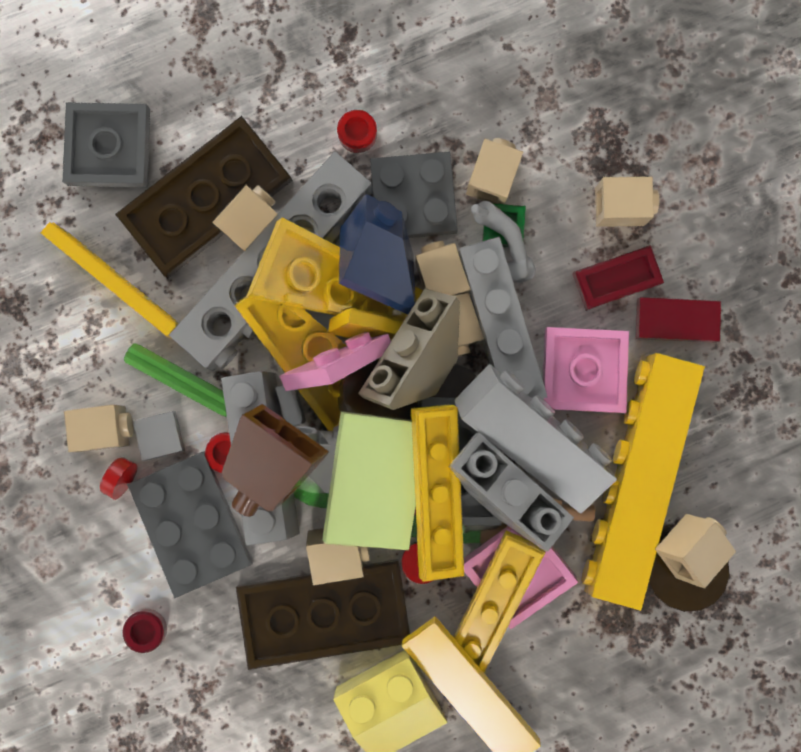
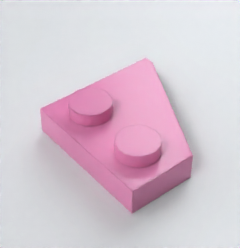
[279,332,391,391]

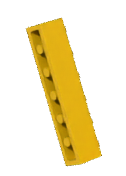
[581,353,705,611]

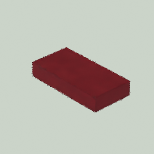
[572,245,664,311]
[635,297,721,343]

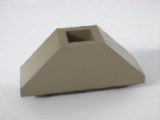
[358,289,460,410]

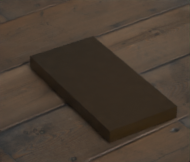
[115,116,293,279]
[236,559,410,670]

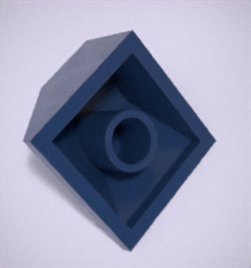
[339,194,416,314]

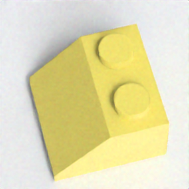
[333,650,448,752]

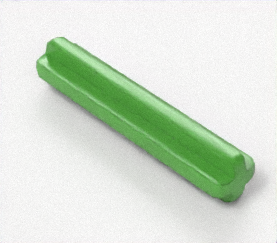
[124,343,227,417]

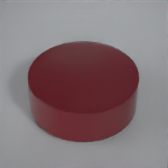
[122,609,167,653]

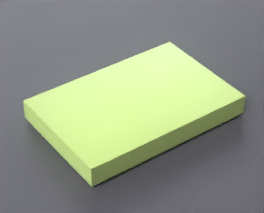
[322,412,416,550]

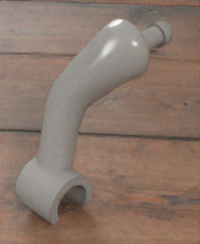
[471,201,536,283]

